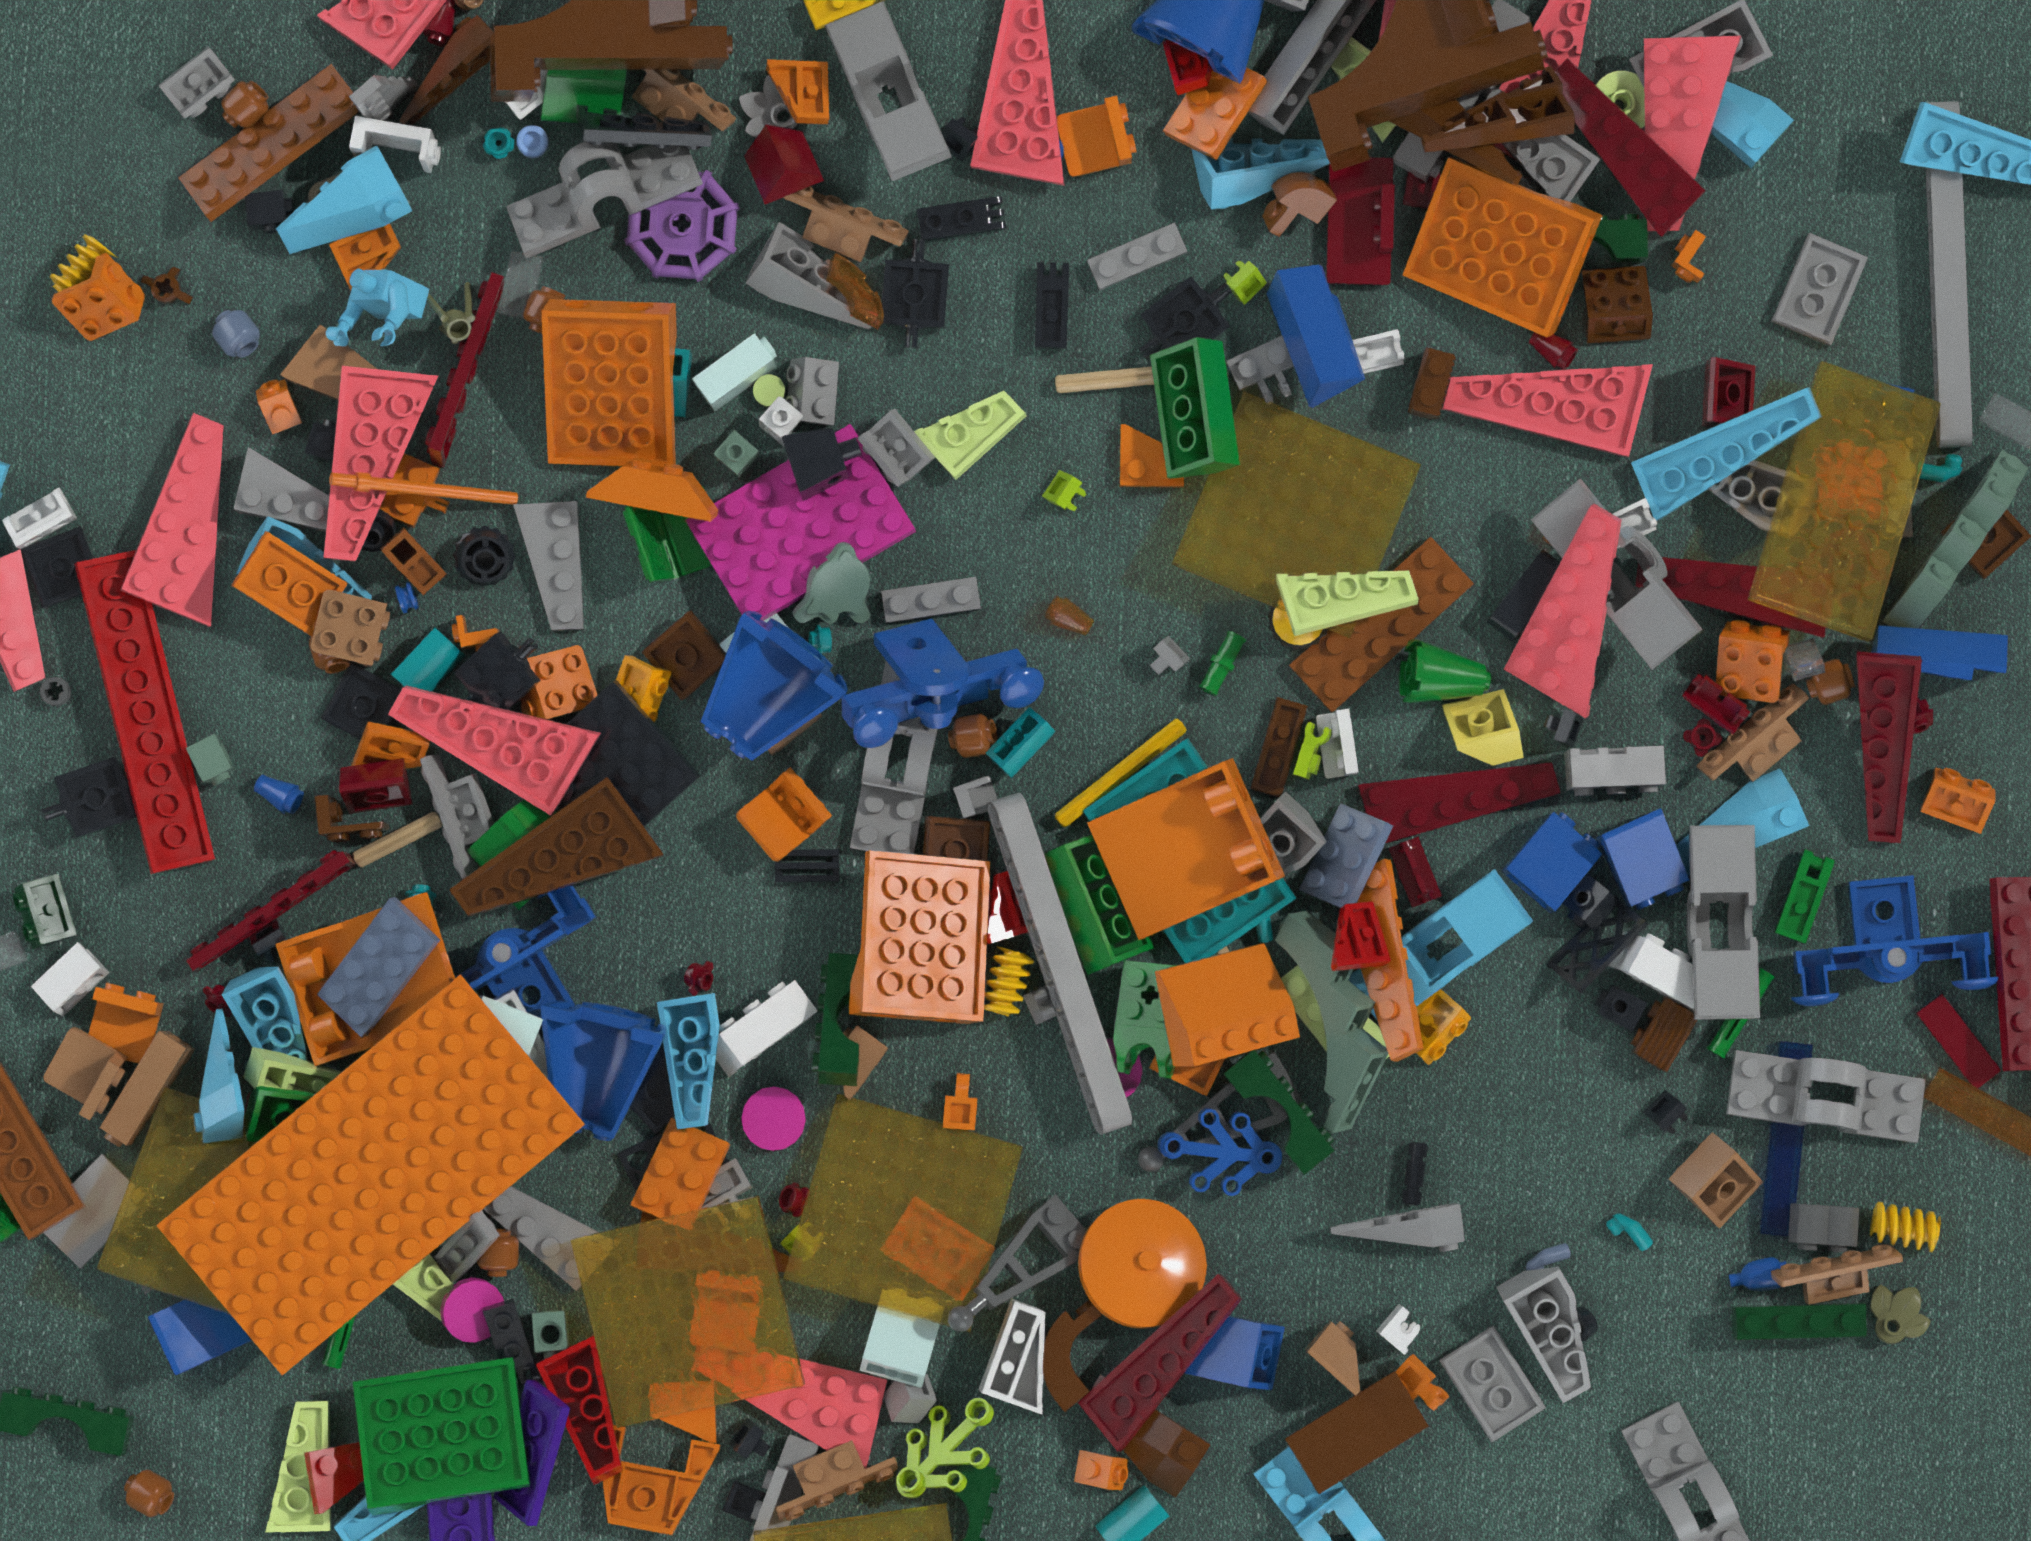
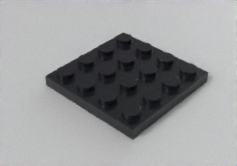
[558,680,701,828]

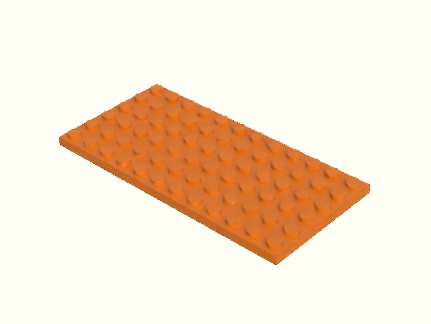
[156,974,585,1375]

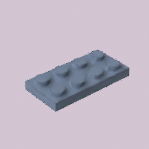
[317,897,440,1037]

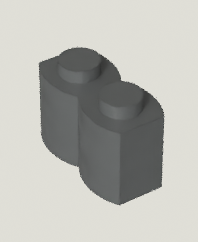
[1788,1203,1859,1252]

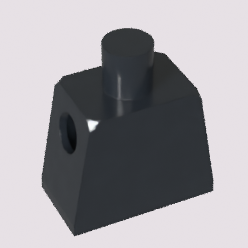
[781,428,862,501]

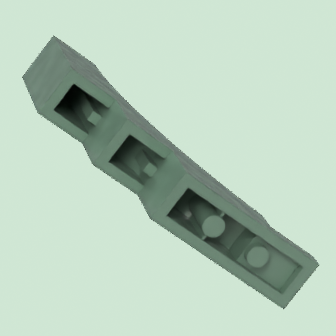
[1275,910,1388,1134]

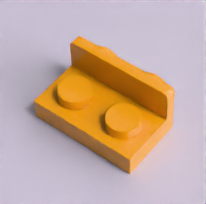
[616,655,671,723]
[1416,989,1471,1065]

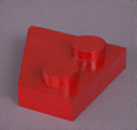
[1162,40,1213,95]
[987,871,1028,945]
[1331,901,1391,971]
[304,1442,364,1514]

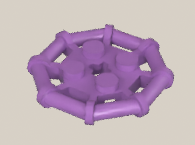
[624,170,740,282]

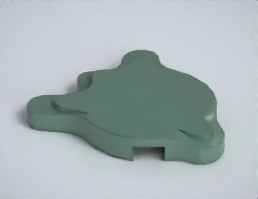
[793,542,870,624]

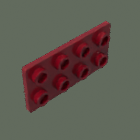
[1326,157,1395,286]

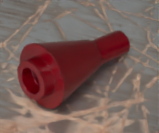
[423,0,456,47]

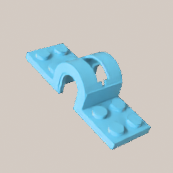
[1348,869,1533,1020]
[1253,1446,1385,1541]

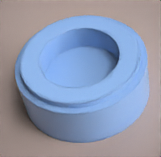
[516,125,549,158]

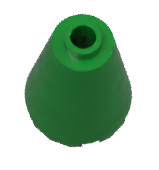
[1399,639,1491,703]

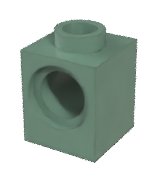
[713,430,760,479]
[186,734,236,786]
[532,1309,570,1358]

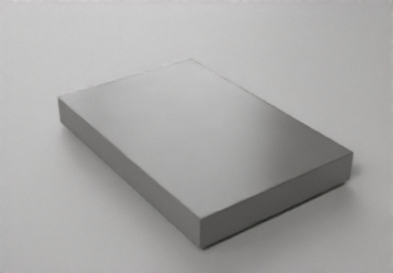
[1771,233,1868,346]
[44,1154,149,1268]
[1439,1326,1546,1442]

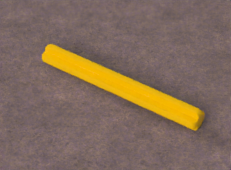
[1055,718,1186,827]

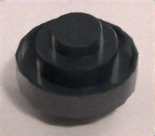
[361,509,396,552]

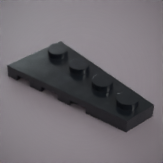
[576,104,712,150]

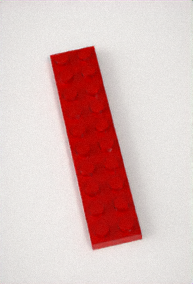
[74,550,215,875]

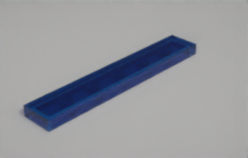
[1759,1041,1813,1237]

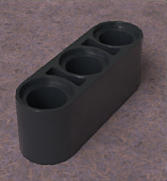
[1487,549,1560,641]

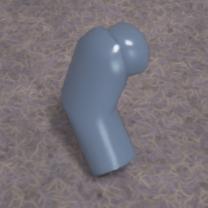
[1526,1243,1571,1271]

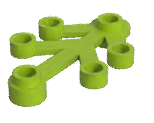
[896,1398,994,1499]

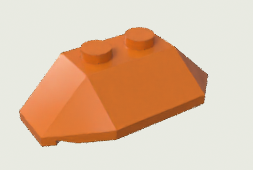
[586,458,718,522]

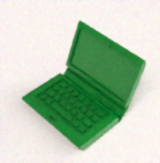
[540,70,626,123]
[623,486,712,583]
[467,799,558,910]

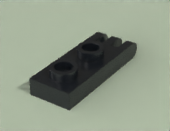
[917,196,1007,241]
[1035,262,1069,349]
[483,1298,540,1385]

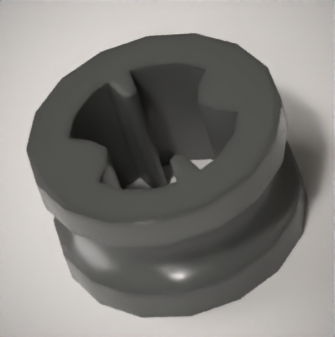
[40,677,71,706]

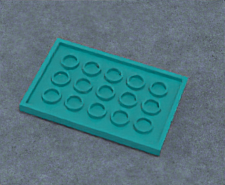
[1083,738,1296,963]

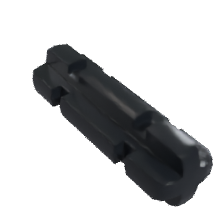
[1402,1142,1428,1205]

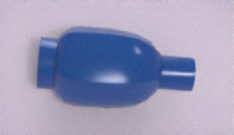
[1729,1257,1786,1291]

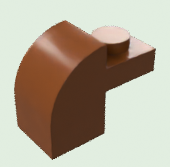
[1262,172,1337,237]
[380,527,446,595]

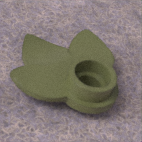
[1870,1285,1931,1344]

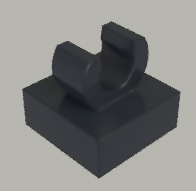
[942,117,978,161]
[1544,709,1584,748]
[250,919,286,962]
[1643,1090,1688,1134]
[729,1417,770,1459]

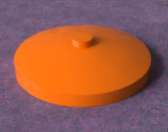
[1078,1199,1207,1329]

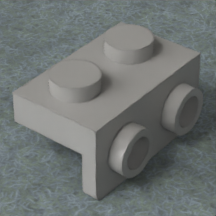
[159,46,235,119]
[785,357,839,426]
[858,409,935,487]

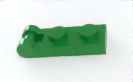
[1774,849,1835,944]

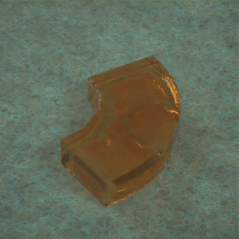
[826,253,884,329]

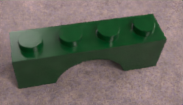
[1593,214,1648,263]
[812,953,859,1086]
[1223,1050,1335,1175]
[1732,1303,1867,1340]
[0,1386,134,1456]
[951,1461,1001,1541]

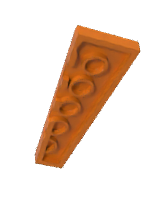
[1357,859,1424,1062]

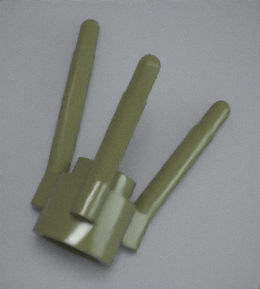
[426,282,475,344]

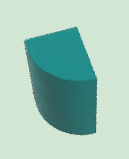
[391,628,466,692]
[986,707,1056,778]
[1095,1484,1169,1541]

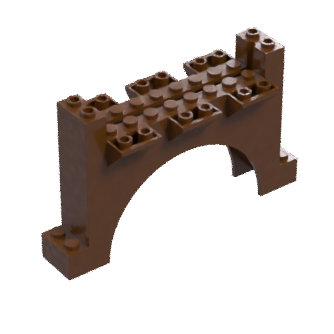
[489,0,733,102]
[1308,0,1548,172]

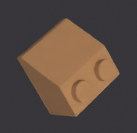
[1669,1132,1763,1229]

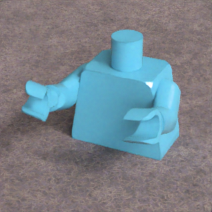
[326,269,429,346]

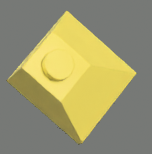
[1442,689,1524,766]

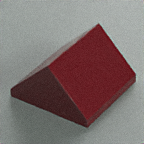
[744,124,824,205]
[1702,357,1756,427]
[339,758,413,814]

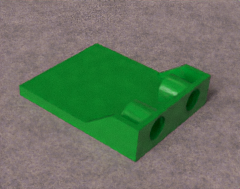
[353,1357,530,1515]

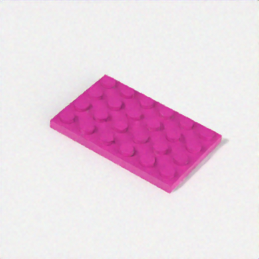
[685,424,916,621]

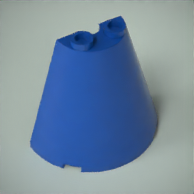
[1132,0,1265,84]
[700,611,848,761]
[541,1001,666,1141]

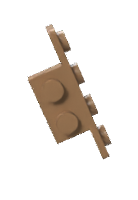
[632,69,736,131]
[783,186,909,262]
[1697,684,1809,782]
[1771,1244,1903,1305]
[775,1440,898,1521]

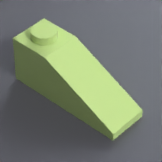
[243,1047,341,1093]

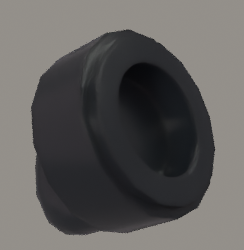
[1576,1306,1598,1342]

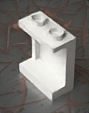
[349,116,441,173]

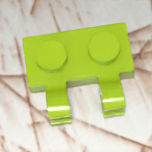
[1293,722,1332,780]

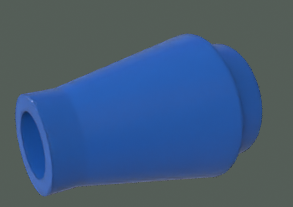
[254,775,304,814]

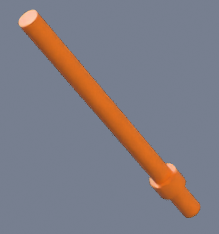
[329,472,518,505]

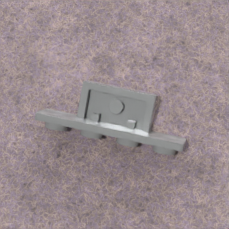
[420,754,494,879]
[750,1434,818,1541]

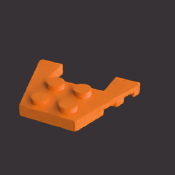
[603,1425,721,1535]

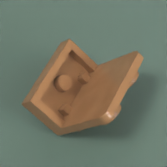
[310,590,390,667]
[43,1027,128,1120]

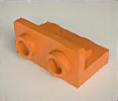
[1920,767,1995,834]

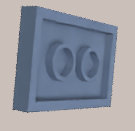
[1299,803,1393,908]

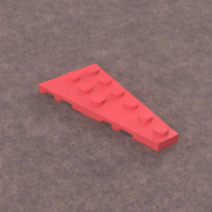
[317,0,447,70]
[323,366,438,561]
[120,413,223,627]
[1504,504,1622,718]

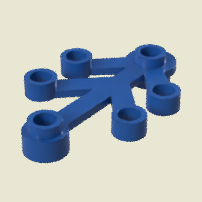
[1158,1108,1282,1196]

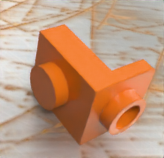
[1671,230,1706,283]
[256,379,302,435]
[452,615,500,651]
[1074,1450,1128,1490]

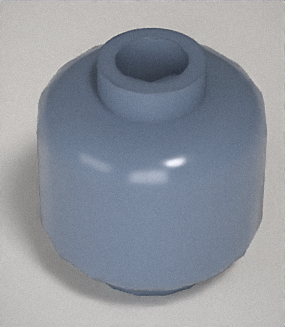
[212,310,260,358]

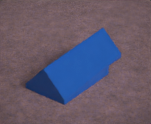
[1266,264,1365,408]
[1870,625,2008,680]

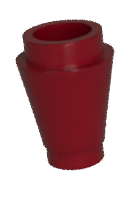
[1528,332,1578,370]

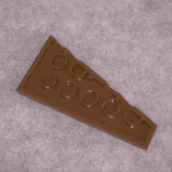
[449,777,664,917]

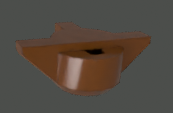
[141,267,193,305]

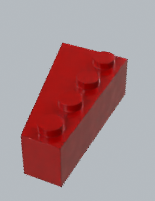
[536,1336,623,1485]

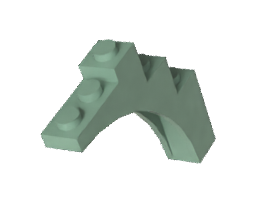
[1883,449,2028,628]

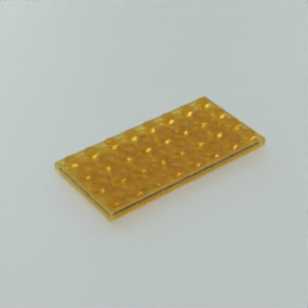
[1748,361,1941,642]

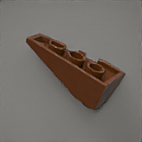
[399,15,494,126]
[1090,1374,1211,1498]

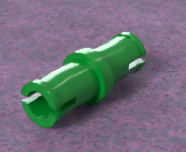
[1198,631,1246,696]

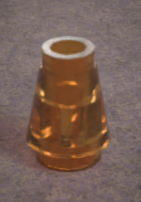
[1044,595,1094,636]

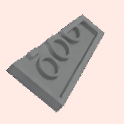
[349,75,420,121]
[1485,86,1600,202]
[513,501,584,631]
[484,1186,620,1291]

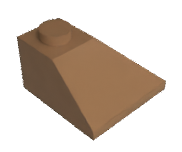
[1305,1321,1360,1396]

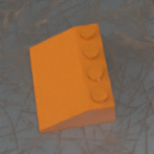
[1155,943,1300,1067]

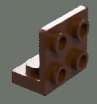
[1582,266,1653,343]
[315,795,390,842]

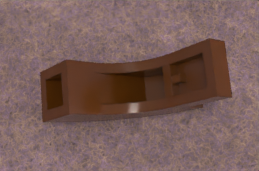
[1043,1299,1102,1412]

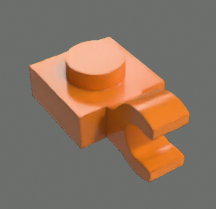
[943,1073,978,1131]
[1395,1354,1449,1411]

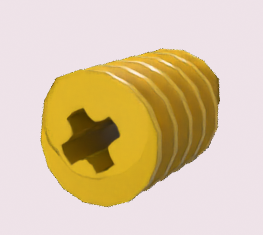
[50,234,118,292]
[984,946,1034,1017]
[1870,1202,1941,1253]

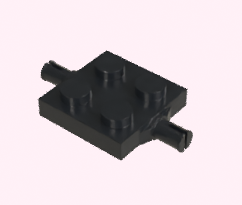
[880,239,949,349]
[1138,276,1232,359]
[454,631,541,710]
[41,757,137,839]

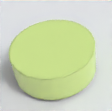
[753,374,785,407]

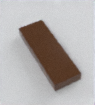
[1250,697,1308,798]

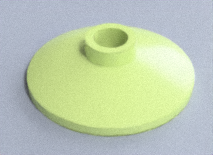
[1596,71,1645,128]

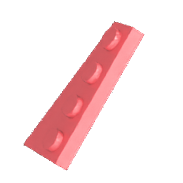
[0,549,45,692]

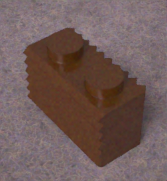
[1407,347,1456,420]
[1630,997,1697,1072]

